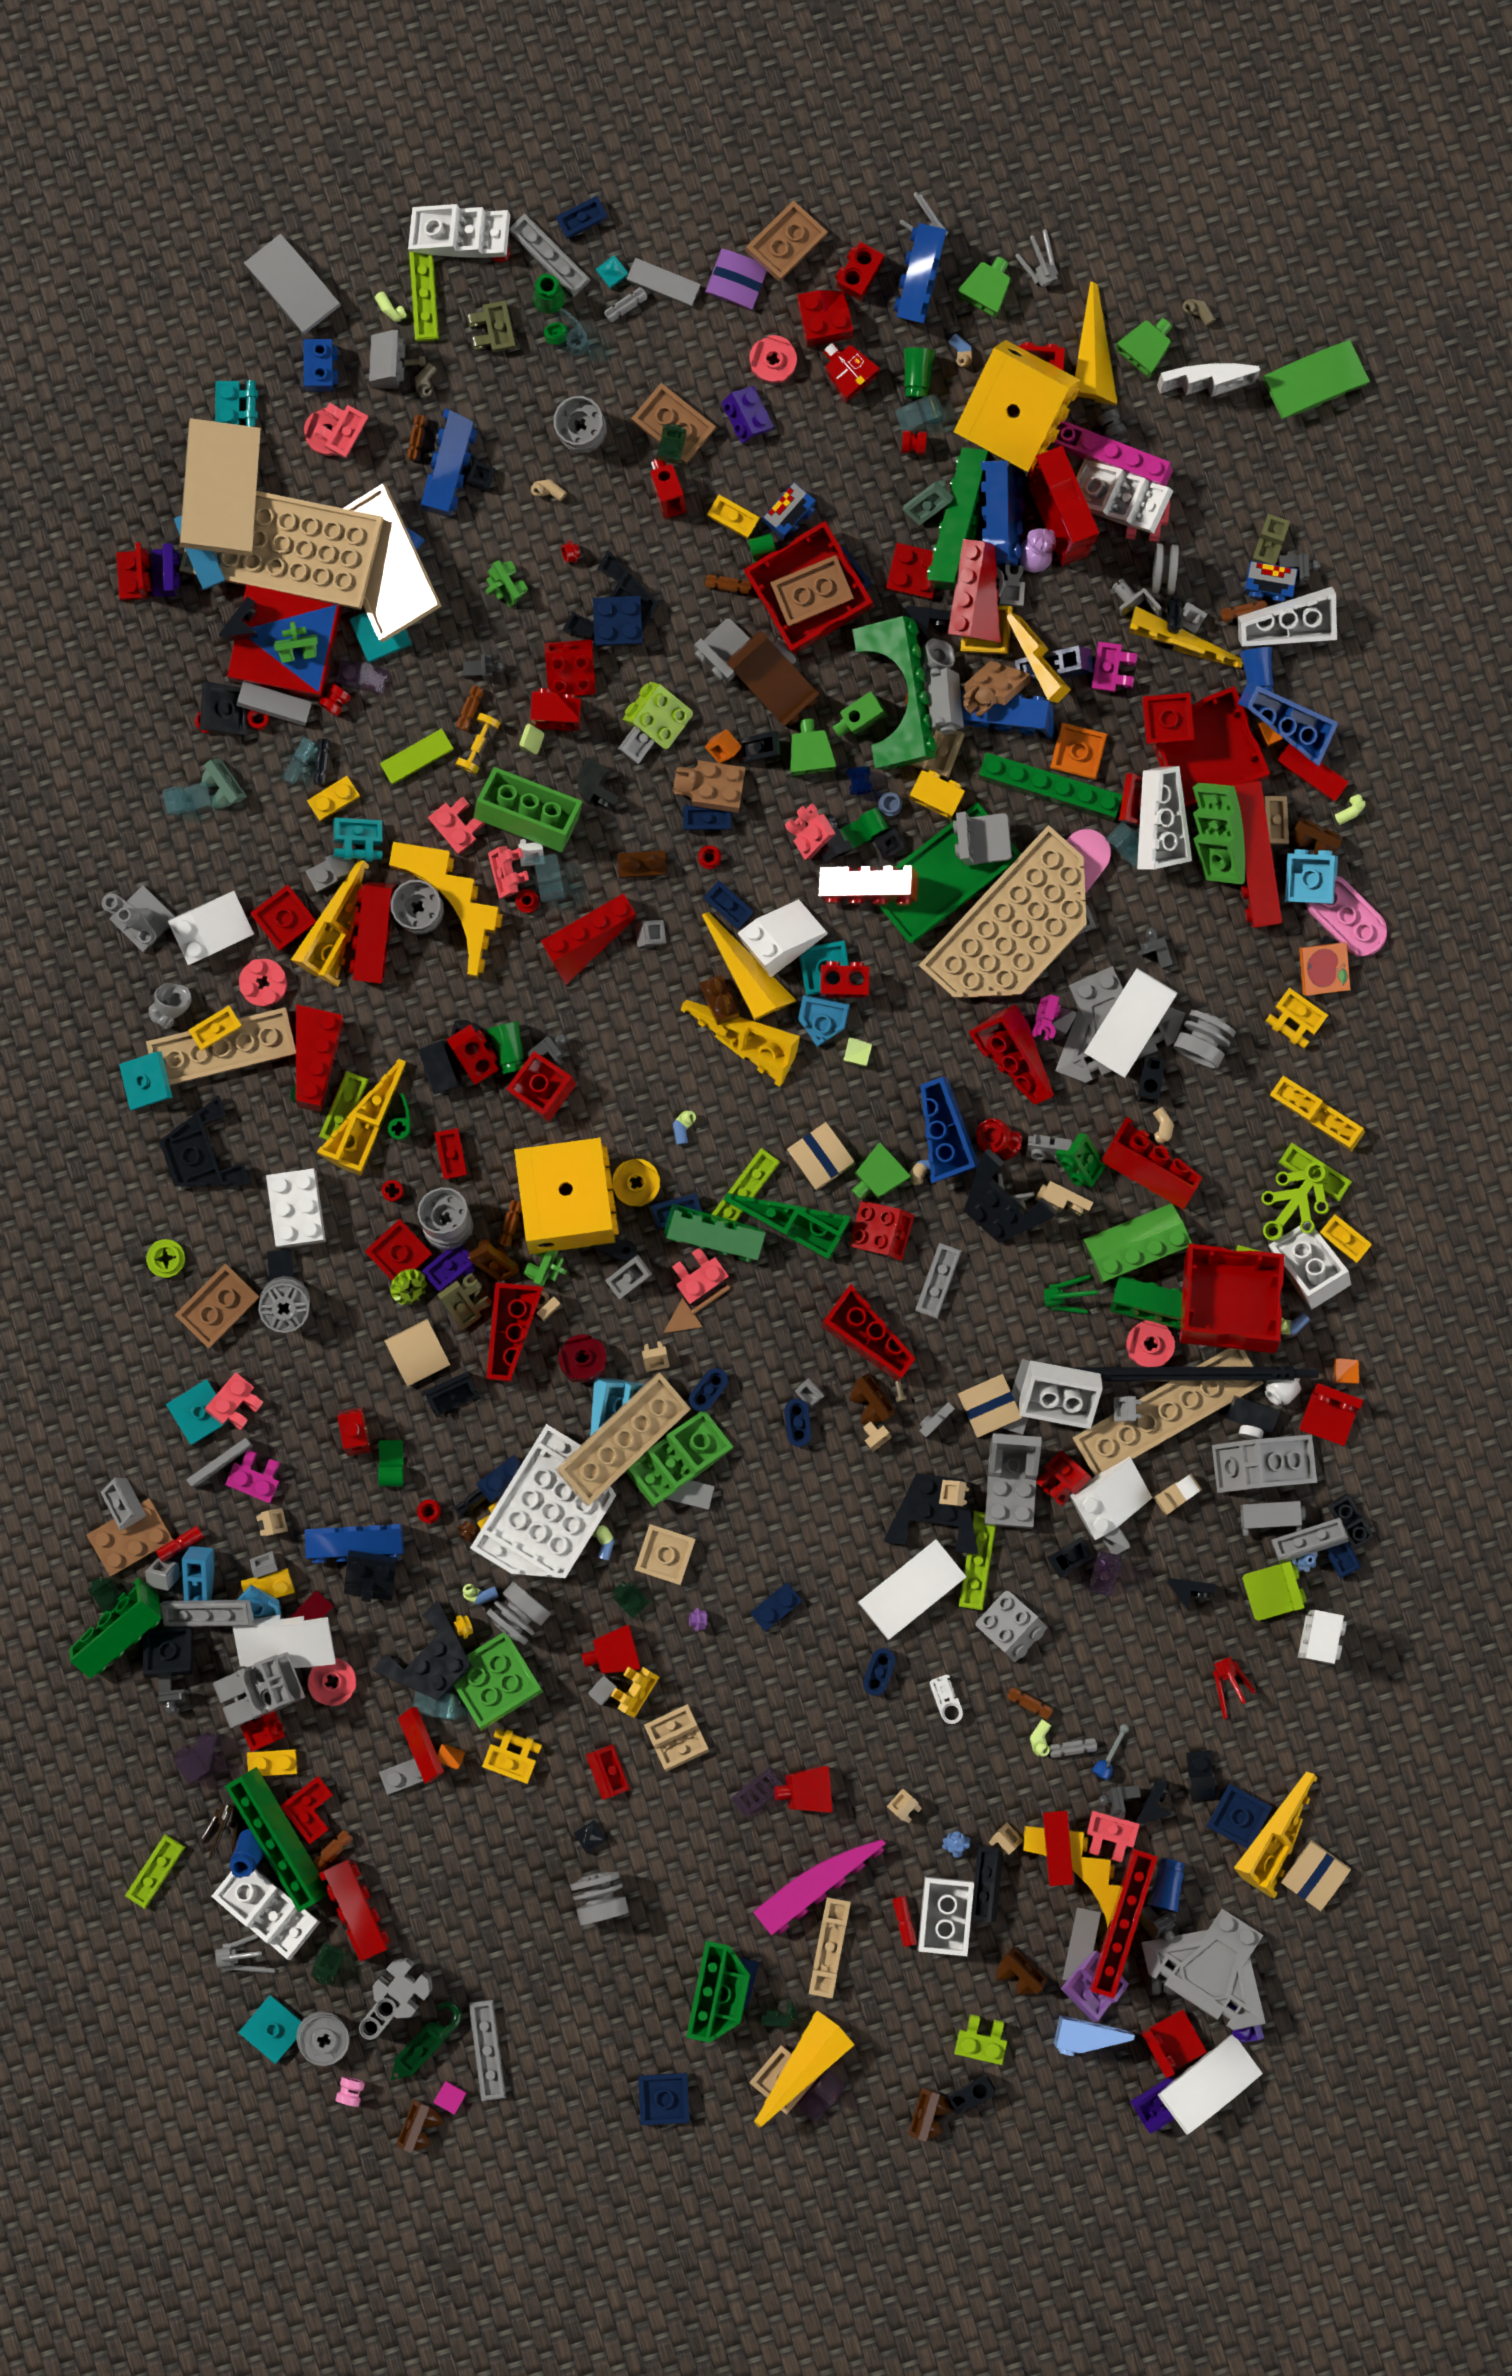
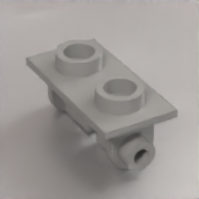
[1026,1134,1073,1163]

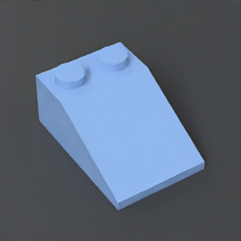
[1054,2015,1135,2056]

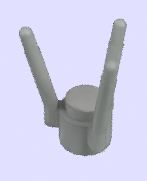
[900,192,949,235]
[1015,229,1059,287]
[215,1934,276,1973]

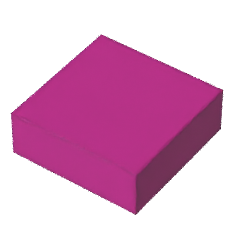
[433,2081,467,2115]

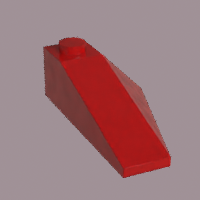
[969,1004,1054,1105]

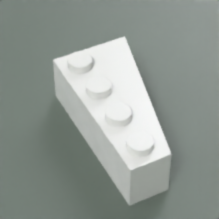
[1238,587,1337,647]

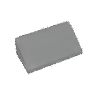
[101,1477,146,1530]

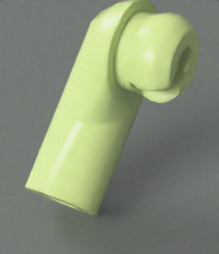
[375,292,407,322]
[1335,794,1365,825]
[1030,1720,1051,1757]

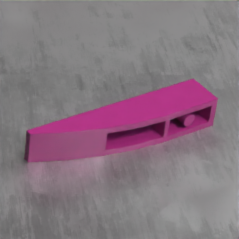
[1050,421,1173,486]
[753,1839,886,1936]

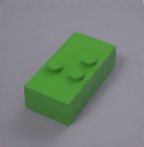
[474,767,583,852]

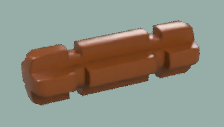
[407,415,428,462]
[705,574,752,594]
[1221,600,1267,623]
[456,685,484,731]
[498,1200,522,1247]
[1007,1687,1053,1719]
[312,1830,353,1871]

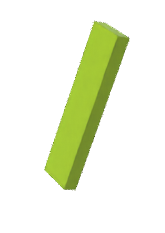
[409,251,439,342]
[712,1148,780,1221]
[959,1511,996,1610]

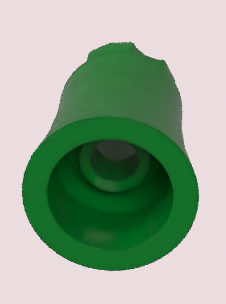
[533,273,566,314]
[903,347,936,400]
[486,1021,525,1074]

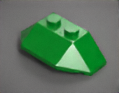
[686,1941,750,2043]

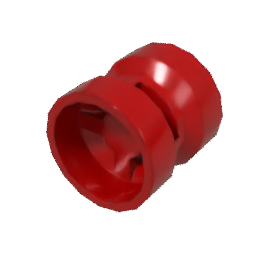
[901,430,927,456]
[319,684,352,717]

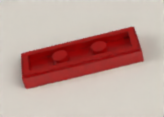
[1276,743,1349,803]
[398,1707,444,1784]
[1043,1810,1074,1886]

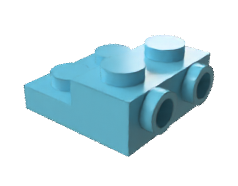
[1285,849,1338,904]

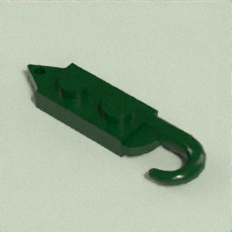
[391,2002,462,2081]

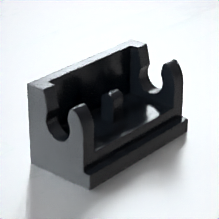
[418,1040,464,1095]
[424,1371,480,1417]

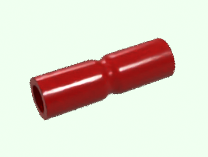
[155,1525,204,1563]
[892,1896,917,1947]

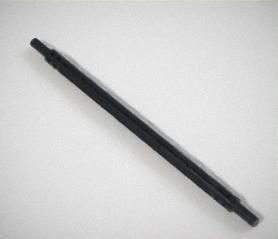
[1068,1366,1319,1382]

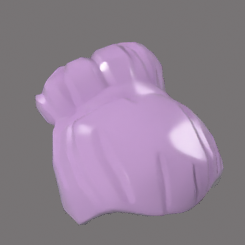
[1018,528,1057,573]

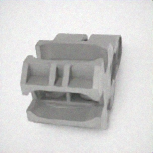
[213,1652,305,1729]
[359,1958,433,2040]

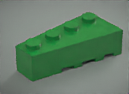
[664,1203,766,1262]
[69,1577,162,1679]

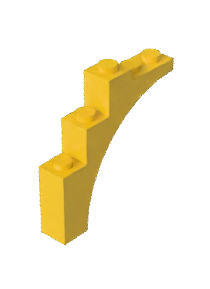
[389,842,503,979]
[1022,1826,1121,1928]

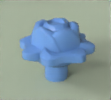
[1291,1552,1318,1572]
[942,1831,971,1857]

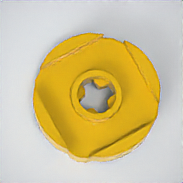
[613,1159,660,1207]

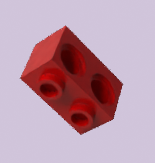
[835,242,885,301]
[820,961,869,998]
[446,1024,499,1085]

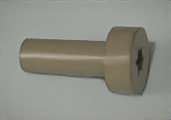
[404,356,426,367]
[895,1381,907,1403]

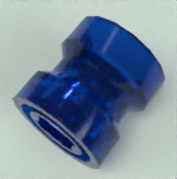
[847,767,873,795]

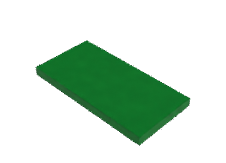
[877,802,1021,946]

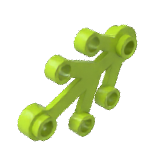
[1261,1161,1329,1241]

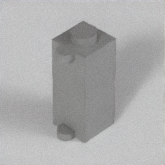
[926,668,964,735]
[1240,1501,1306,1536]

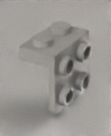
[694,619,750,684]
[953,812,1012,866]
[976,1591,1048,1663]

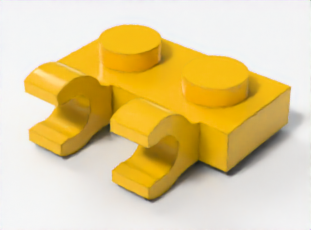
[611,1667,659,1718]

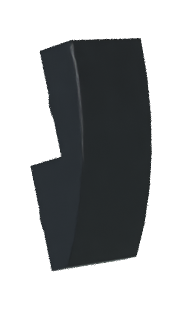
[1326,1493,1374,1549]

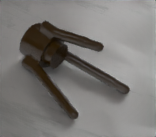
[200,1804,242,1859]

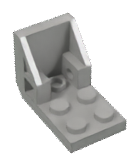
[984,1433,1042,1529]
[1212,1435,1317,1493]

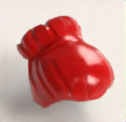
[976,1118,1022,1160]

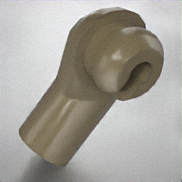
[1182,299,1216,326]
[414,363,437,398]

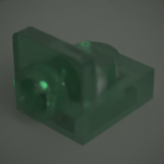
[656,424,687,465]
[88,1576,121,1613]
[612,1581,650,1619]
[311,1943,346,1985]
[761,2001,796,2027]

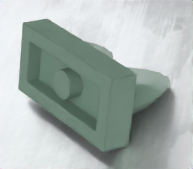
[903,480,953,525]
[201,758,247,809]

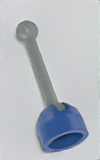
[1091,1724,1129,1781]

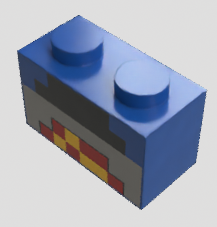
[763,482,816,541]
[1244,561,1298,603]

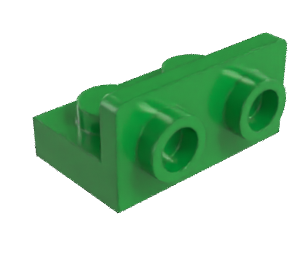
[1055,1133,1106,1187]

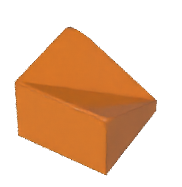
[1257,722,1285,748]
[705,729,741,764]
[1333,1358,1359,1384]
[437,1743,465,1769]

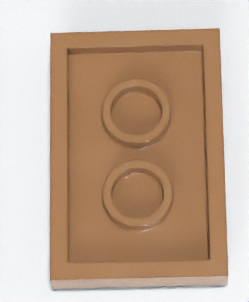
[745,200,828,282]
[631,383,716,465]
[770,555,855,627]
[175,1263,260,1349]
[87,1498,174,1577]

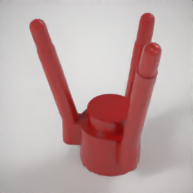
[1212,1657,1256,1719]

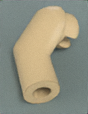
[531,479,567,502]
[1153,1107,1174,1144]

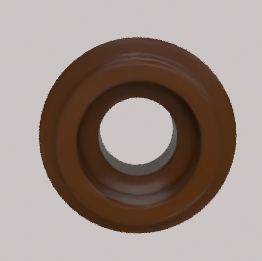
[457,1521,481,1543]

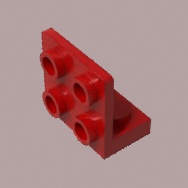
[1017,342,1065,370]
[116,542,152,601]
[545,640,596,697]
[849,1201,915,1261]
[1299,1383,1363,1446]
[1140,2010,1206,2078]

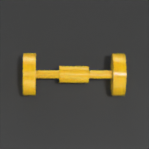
[455,713,501,775]

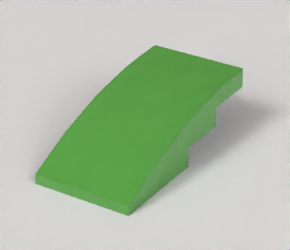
[1262,340,1370,419]
[1193,783,1245,884]
[625,1411,733,1508]

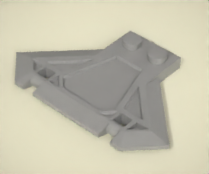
[1055,966,1186,1083]
[1141,1909,1266,2030]

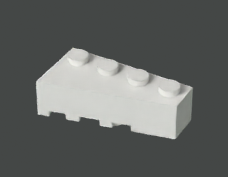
[1137,766,1192,869]

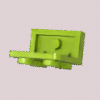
[622,682,693,749]
[1242,1561,1307,1621]

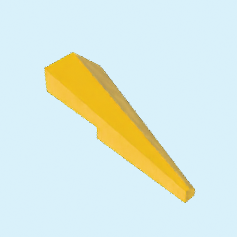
[291,860,369,987]
[1234,1771,1317,1899]

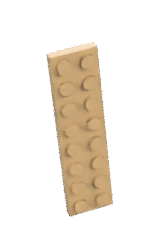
[1072,1348,1264,1477]

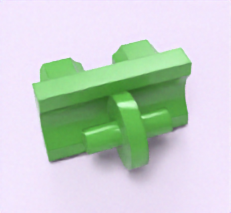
[485,560,528,608]
[274,621,318,663]
[524,1250,567,1287]

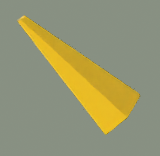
[1075,282,1117,405]
[1128,606,1243,669]
[702,912,796,1021]
[681,999,800,1087]
[317,1059,406,1176]
[754,2011,854,2128]

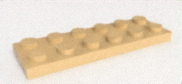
[146,1007,296,1086]
[555,1373,691,1506]

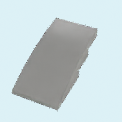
[244,234,341,335]

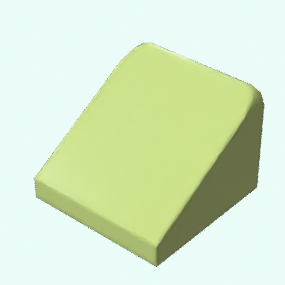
[519,724,544,755]

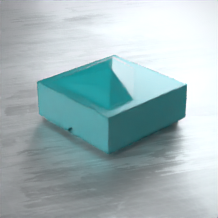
[595,255,628,289]

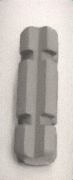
[604,287,647,322]
[1049,1738,1097,1758]

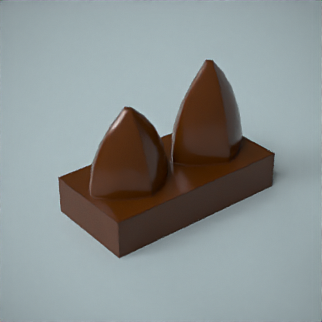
[1294,817,1343,855]
[617,851,667,878]
[699,975,739,1026]
[469,1238,519,1282]
[850,1373,896,1424]
[996,1946,1048,1995]
[908,2087,954,2142]
[396,2099,444,2153]

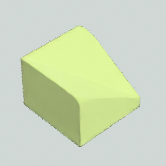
[843,1037,872,1068]

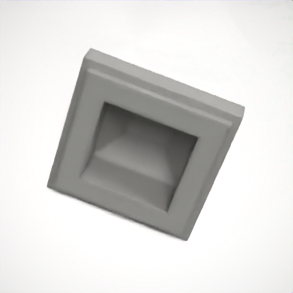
[795,1378,824,1409]

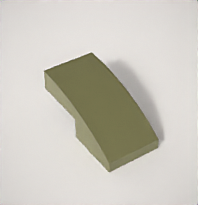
[1252,514,1290,565]

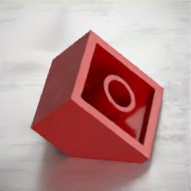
[506,1051,577,1122]

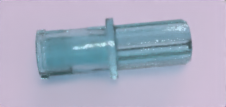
[283,737,316,784]

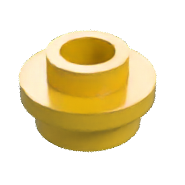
[453,1615,473,1639]

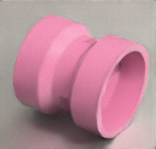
[335,2076,365,2107]

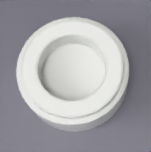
[1238,1425,1264,1440]

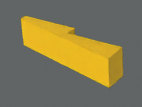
[1007,613,1071,703]
[1270,1076,1365,1152]

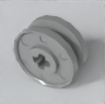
[1152,543,1179,595]
[296,2011,350,2066]

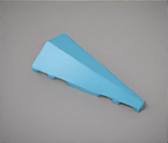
[590,1378,645,1436]

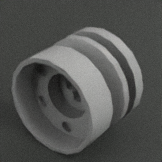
[554,396,607,453]
[391,880,445,934]
[1173,1010,1236,1069]
[417,1187,474,1250]
[258,1276,310,1333]
[486,1581,551,1645]
[570,1871,629,1925]

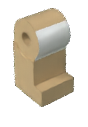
[1153,1474,1202,1515]

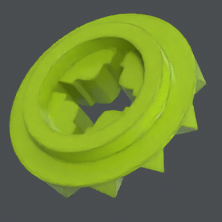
[146,1239,185,1278]
[390,1269,428,1305]

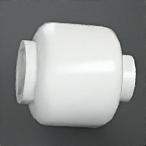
[1265,1378,1301,1405]

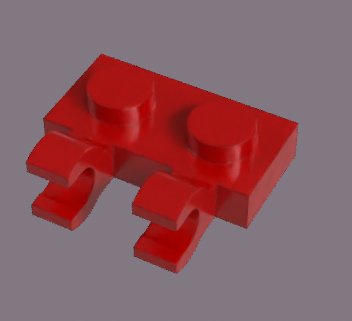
[1036,1450,1091,1506]

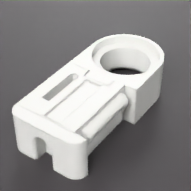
[929,1675,963,1724]

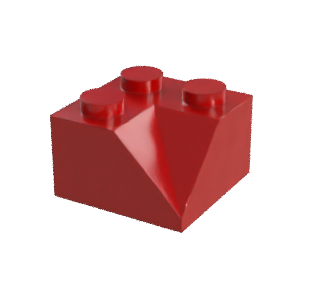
[797,290,853,347]
[530,688,582,731]

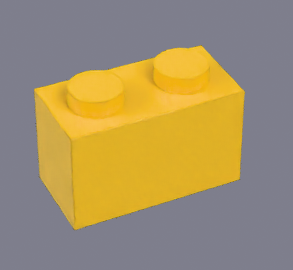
[909,770,965,820]

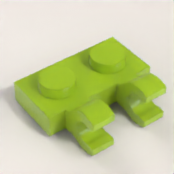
[954,2014,1007,2065]

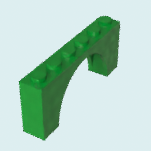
[852,616,937,771]

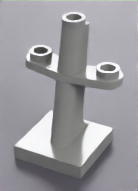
[101,885,175,953]

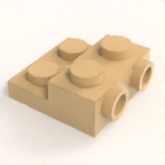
[1035,1181,1093,1216]

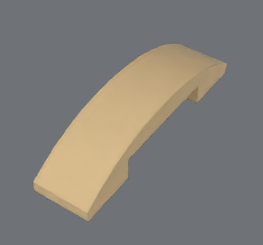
[809,1897,851,1999]

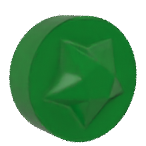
[544,323,568,345]

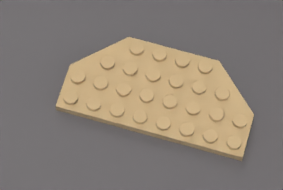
[919,825,1087,998]

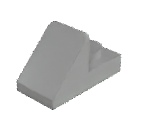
[306,854,355,893]
[605,1255,652,1300]

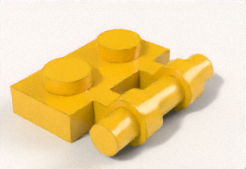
[1265,988,1328,1048]
[482,1728,542,1784]

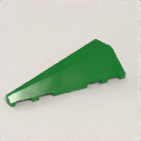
[723,1193,851,1261]

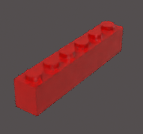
[1230,780,1282,928]
[1089,1848,1158,1999]

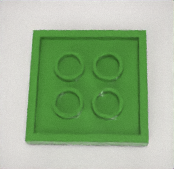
[454,1633,543,1731]

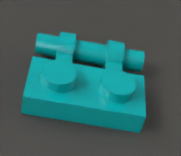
[215,380,258,427]
[333,817,382,862]

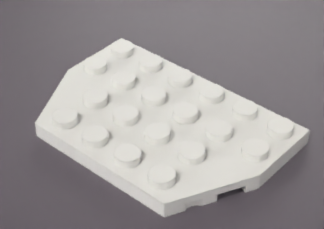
[470,1424,616,1578]

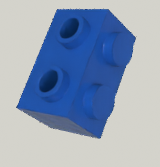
[303,339,338,392]

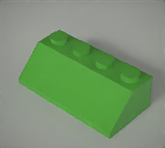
[1083,1204,1192,1284]

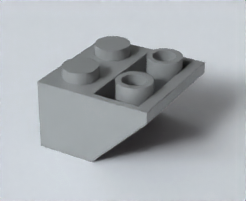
[369,330,405,389]

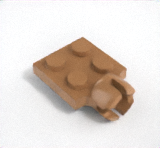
[963,661,1031,716]
[673,760,745,813]

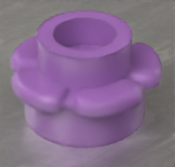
[689,1608,707,1632]

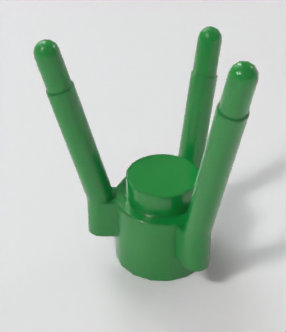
[1044,1275,1099,1314]

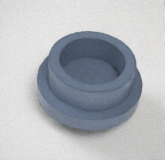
[878,792,902,817]

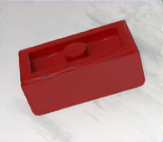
[586,1744,630,1800]

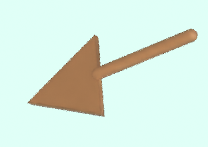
[663,1285,731,1333]

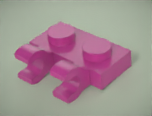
[1091,641,1137,693]
[1031,995,1061,1041]
[225,1450,280,1503]

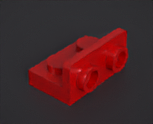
[240,1711,285,1752]

